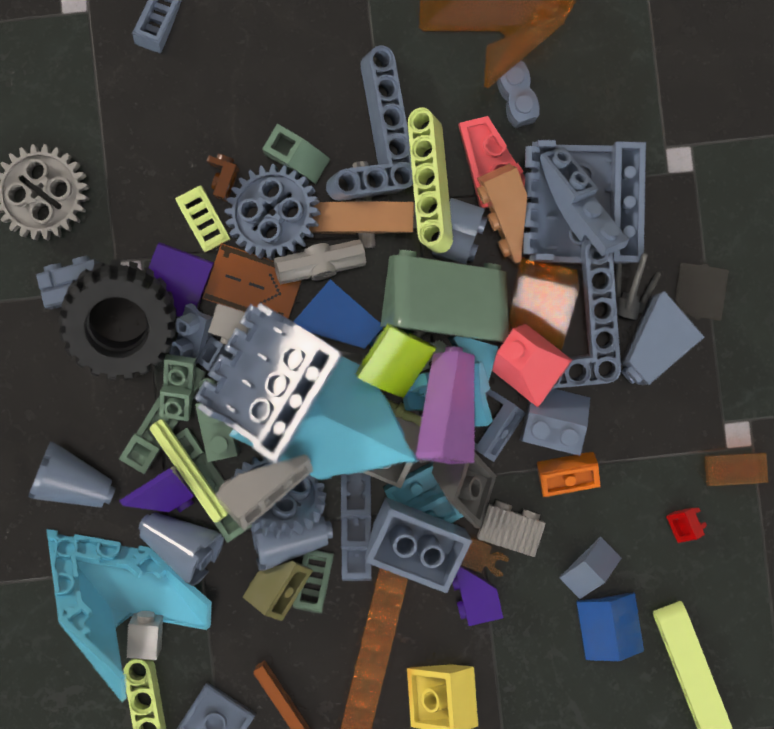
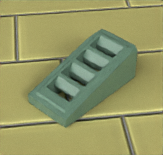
[293,550,334,614]

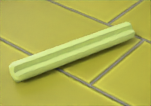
[150,419,228,523]

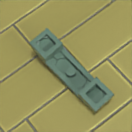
[119,367,206,474]
[175,428,253,543]

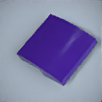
[148,242,214,317]

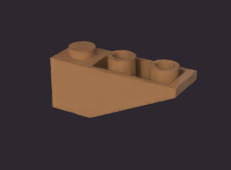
[477,163,527,263]

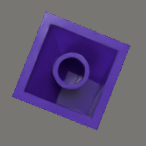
[119,466,195,513]

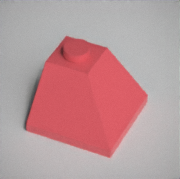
[492,324,572,407]

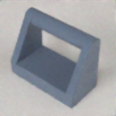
[474,389,526,462]

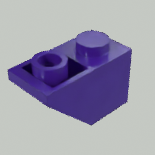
[452,564,503,626]

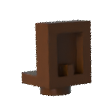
[207,153,240,202]

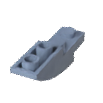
[540,147,629,256]

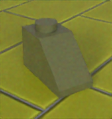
[243,561,313,621]

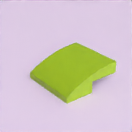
[355,323,436,398]

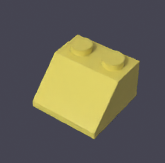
[407,664,478,729]

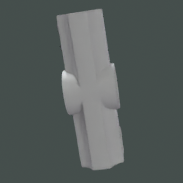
[274,239,366,285]

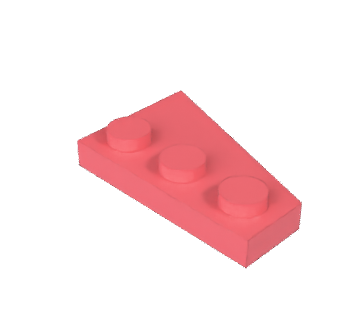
[458,116,525,209]

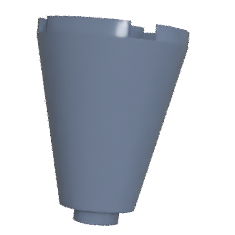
[28,441,115,508]
[138,512,224,586]
[251,516,333,571]

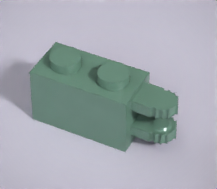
[195,377,241,462]

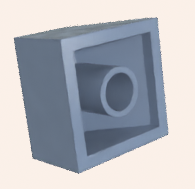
[519,388,590,456]

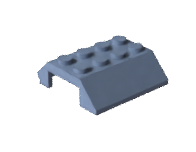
[523,140,646,264]
[195,303,342,464]

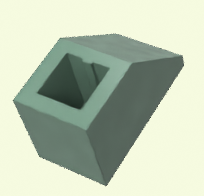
[262,124,330,185]

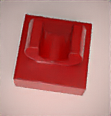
[666,508,707,543]

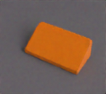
[537,452,600,497]

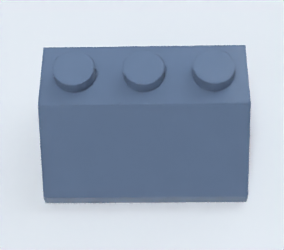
[365,497,472,593]

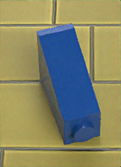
[293,280,384,349]

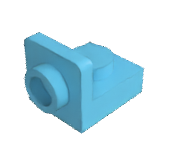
[403,373,430,411]

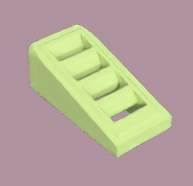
[175,185,230,253]

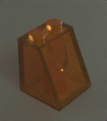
[508,256,579,351]

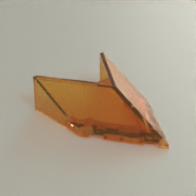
[419,0,577,88]

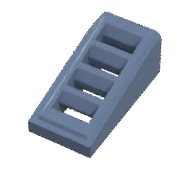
[132,0,182,53]

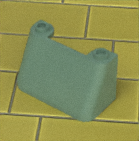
[380,250,509,342]

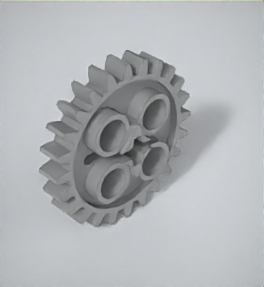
[0,144,89,240]

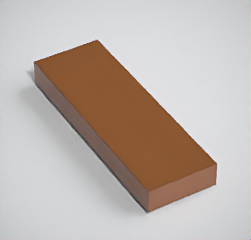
[253,660,311,729]

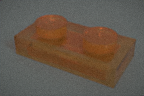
[705,453,768,486]

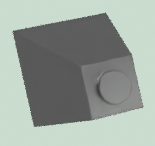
[432,452,496,529]

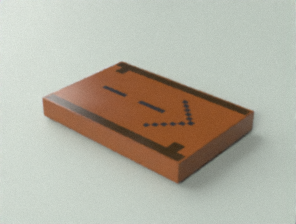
[202,243,302,319]

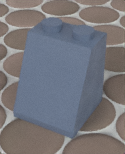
[620,291,704,385]

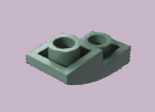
[159,354,196,421]

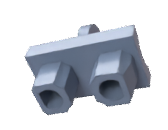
[169,303,214,364]

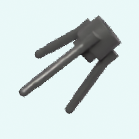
[615,253,661,320]

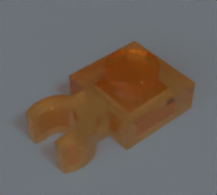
[461,536,509,577]

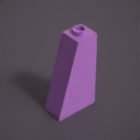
[416,347,475,464]

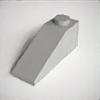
[215,455,313,530]

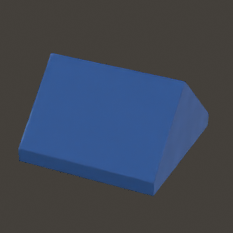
[576,592,644,661]

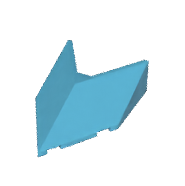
[229,356,418,480]
[46,529,212,702]

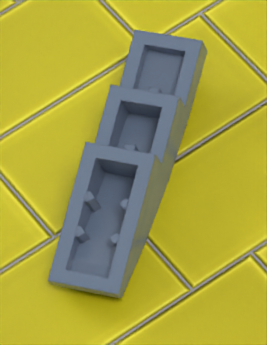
[341,472,371,581]

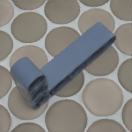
[326,45,413,201]
[552,239,621,389]

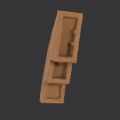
[297,201,414,234]

